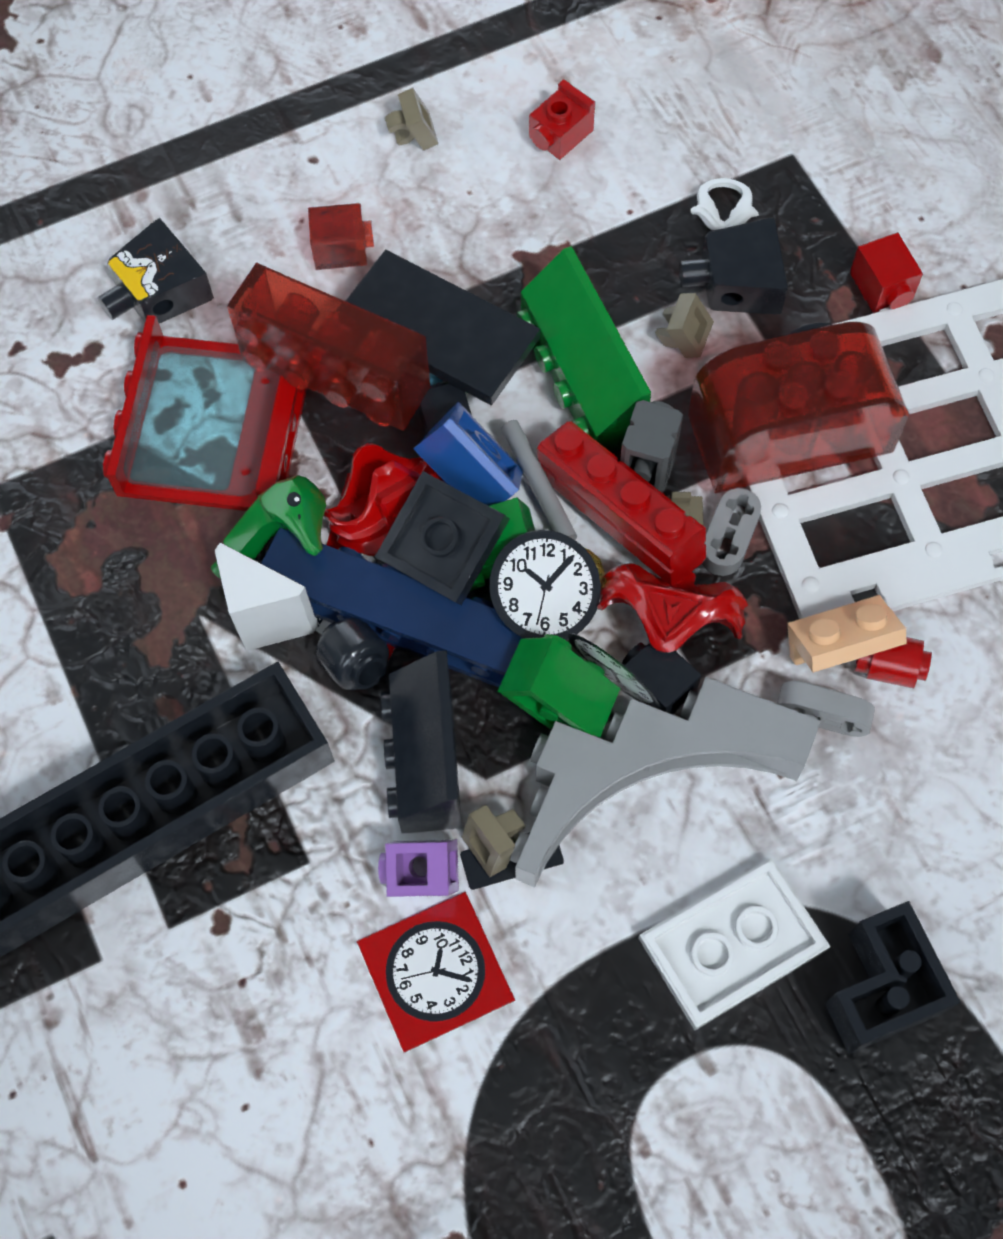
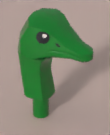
[211,475,326,579]

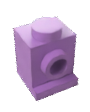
[378,839,459,897]

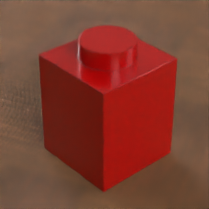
[850,232,923,314]

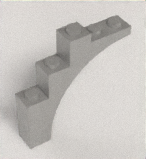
[510,677,821,887]

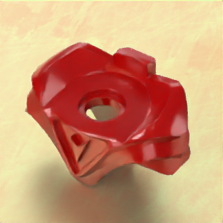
[323,443,447,556]
[597,563,748,653]

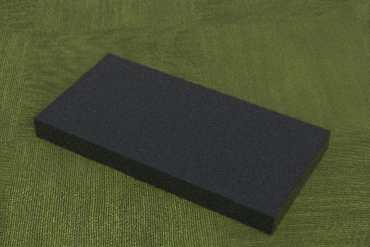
[335,249,540,406]

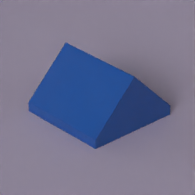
[413,402,523,506]

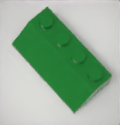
[516,246,651,453]

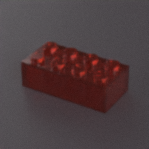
[227,262,430,431]

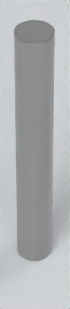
[501,420,577,540]

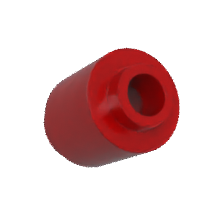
[855,637,932,689]

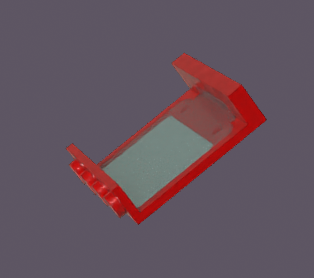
[103,315,313,511]

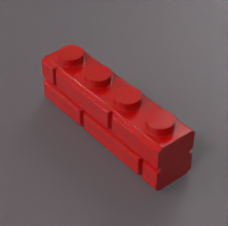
[536,421,706,587]

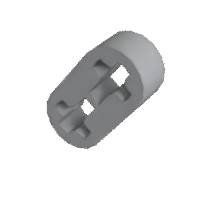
[702,488,761,576]
[777,681,875,737]

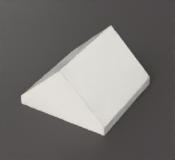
[215,543,318,651]

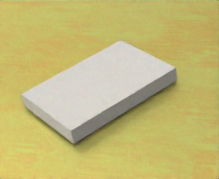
[638,857,830,1031]

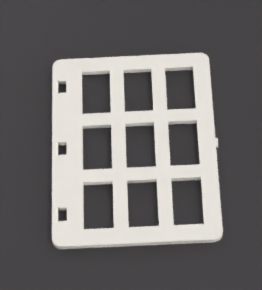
[702,279,1003,619]

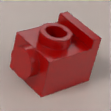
[529,79,595,160]

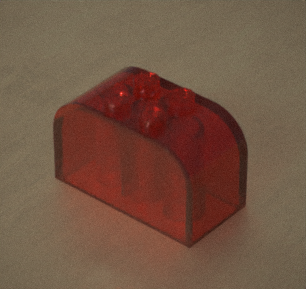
[688,322,909,494]

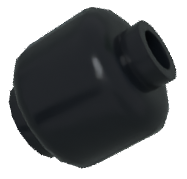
[316,617,389,691]

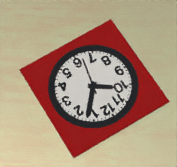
[357,892,516,1053]

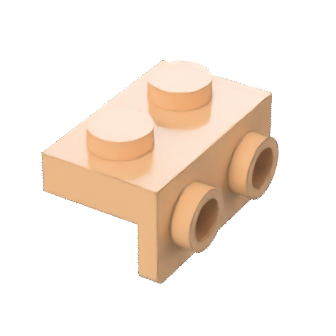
[788,595,907,673]

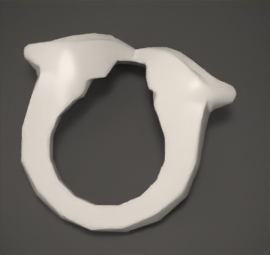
[691,178,759,231]

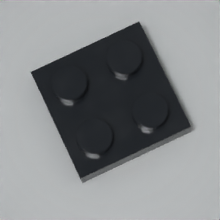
[375,471,510,606]

